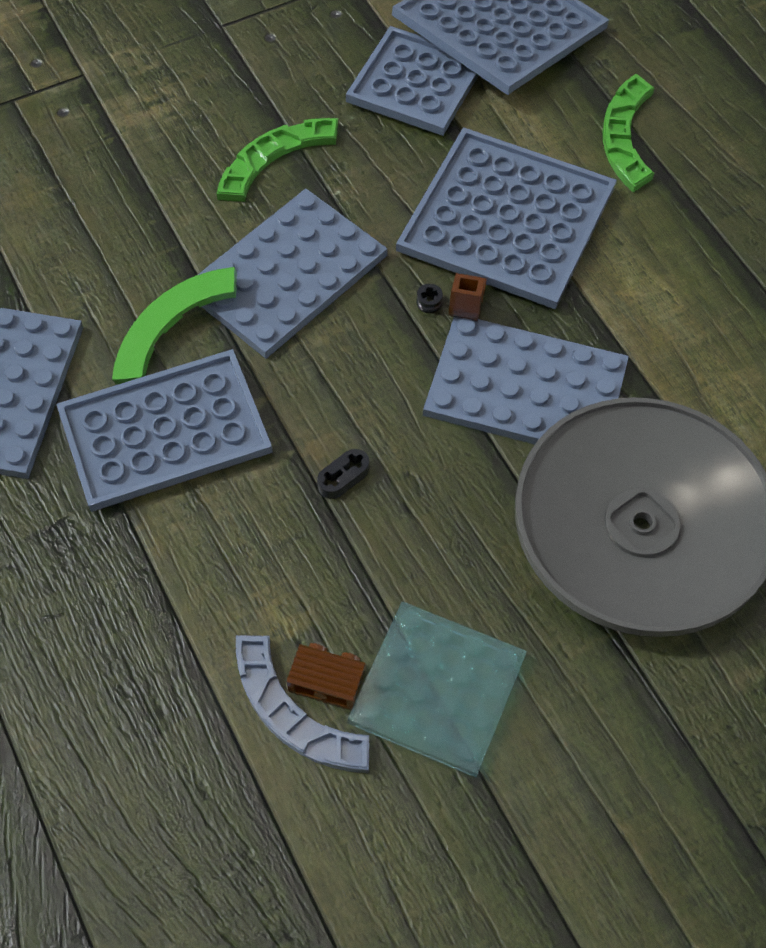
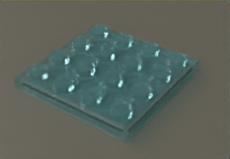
[348,601,527,778]

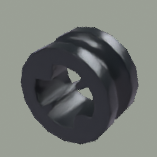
[416,284,443,313]

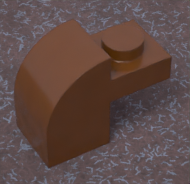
[449,273,487,321]

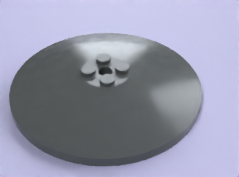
[515,397,766,637]

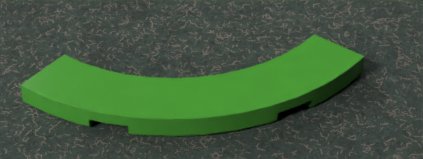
[602,74,655,192]
[216,118,338,202]
[112,267,237,385]

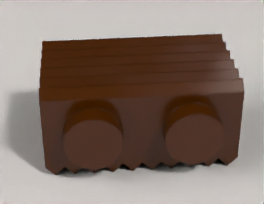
[287,643,366,711]

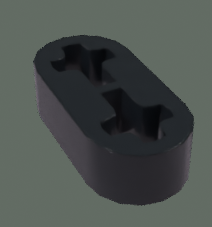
[317,449,369,499]

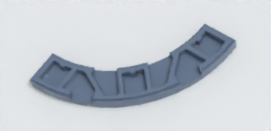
[236,635,369,773]

